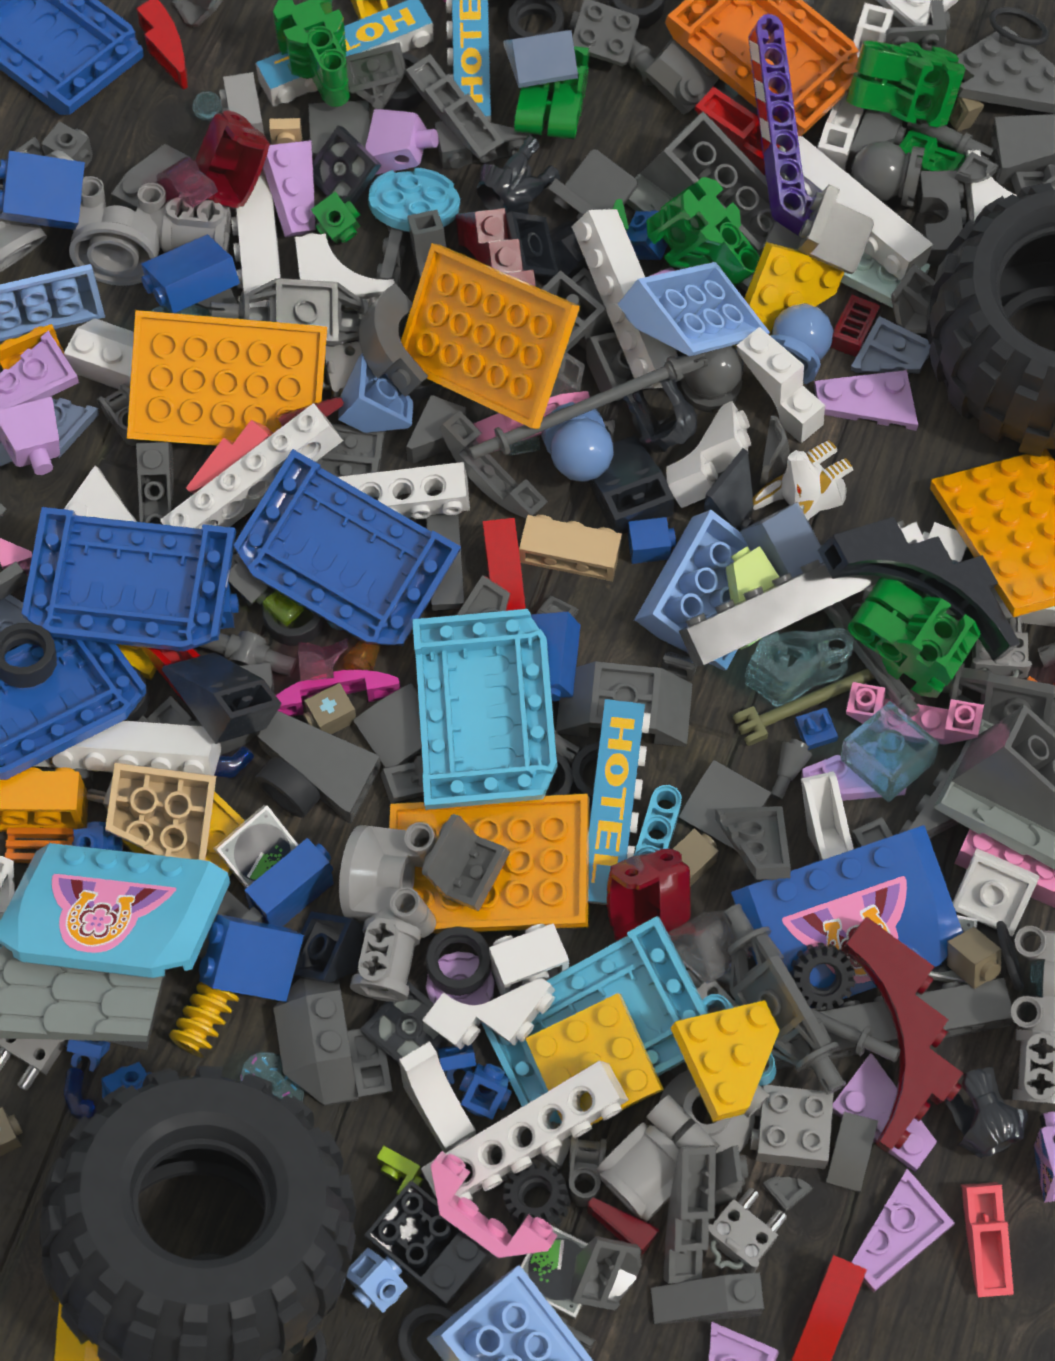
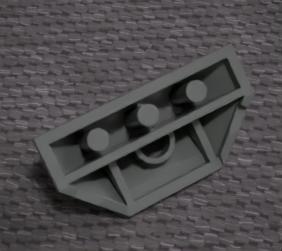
[274,978,358,1106]

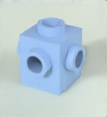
[346,1248,408,1313]

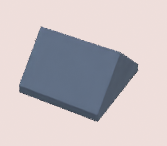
[504,30,578,88]
[740,502,823,577]

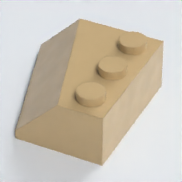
[105,763,216,861]

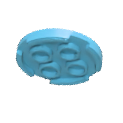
[369,168,460,232]

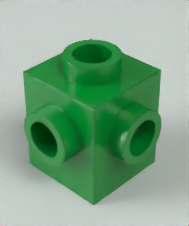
[311,191,360,244]

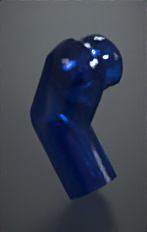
[214,746,255,778]
[64,1068,95,1120]

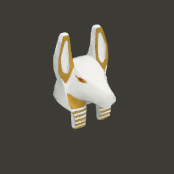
[753,440,853,520]

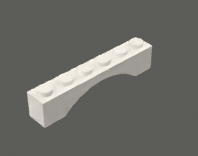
[818,3,894,171]

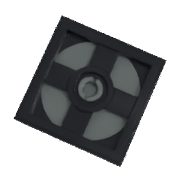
[312,126,382,206]
[360,981,447,1067]

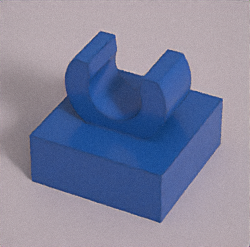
[795,708,838,750]
[66,1040,111,1071]
[438,1044,476,1084]

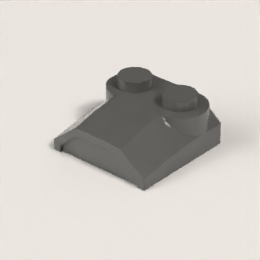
[642,37,719,115]
[586,332,642,401]

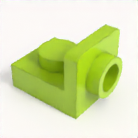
[377,1146,424,1196]

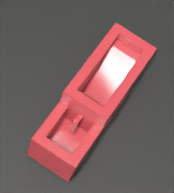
[186,420,273,494]
[961,1182,1014,1297]

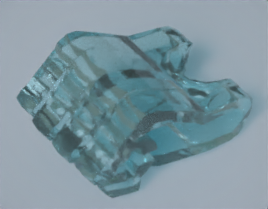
[745,628,854,707]

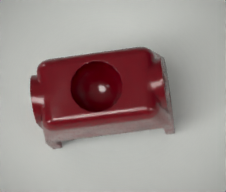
[194,110,270,208]
[607,849,691,941]

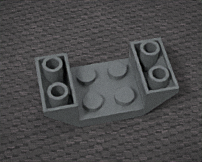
[556,661,692,747]

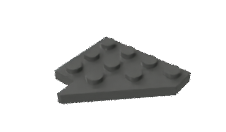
[957,26,1055,114]

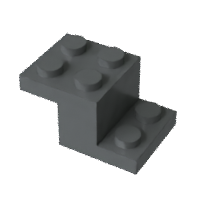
[542,267,612,355]

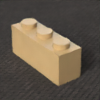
[519,515,622,581]

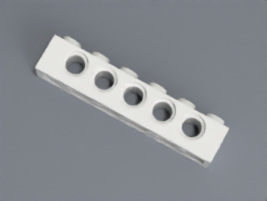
[160,403,343,529]
[338,462,470,519]
[421,1061,629,1201]

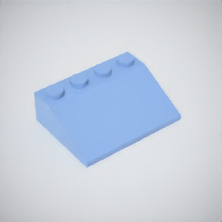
[618,262,770,356]
[0,264,105,342]
[634,510,749,671]
[427,1265,593,1361]

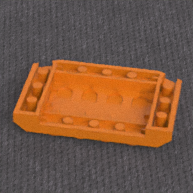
[665,0,859,136]

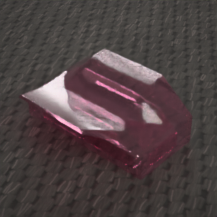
[298,638,348,681]

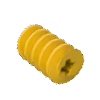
[169,982,239,1058]

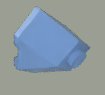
[338,353,413,433]

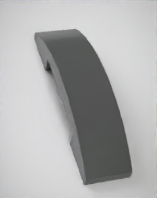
[440,411,548,519]

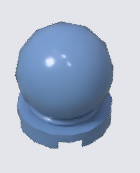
[771,303,833,384]
[541,402,614,482]

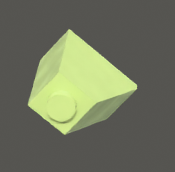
[726,546,779,650]

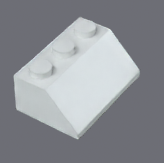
[64,318,134,389]

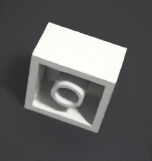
[489,923,569,996]

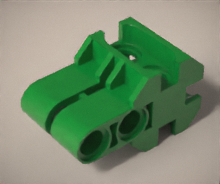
[273,0,350,107]
[846,40,966,127]
[514,46,590,140]
[646,177,760,286]
[848,577,981,698]

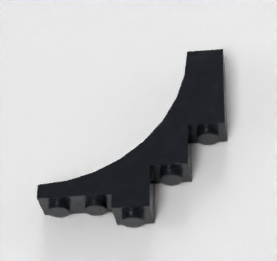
[817,517,1020,661]

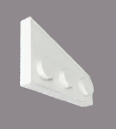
[64,465,137,522]

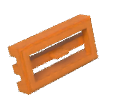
[5,827,75,863]

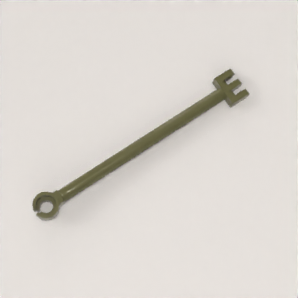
[733,635,940,746]

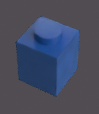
[627,517,676,564]

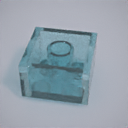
[840,701,939,802]

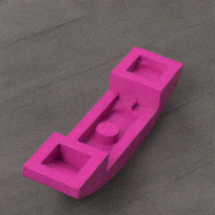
[276,670,400,717]

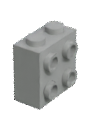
[219,72,264,135]
[750,1085,834,1169]

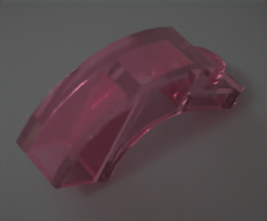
[157,157,218,208]

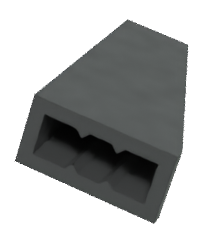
[990,114,1055,185]
[256,711,381,824]

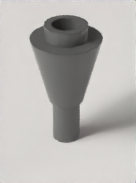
[771,739,813,800]

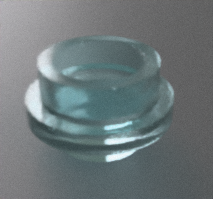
[192,91,222,120]

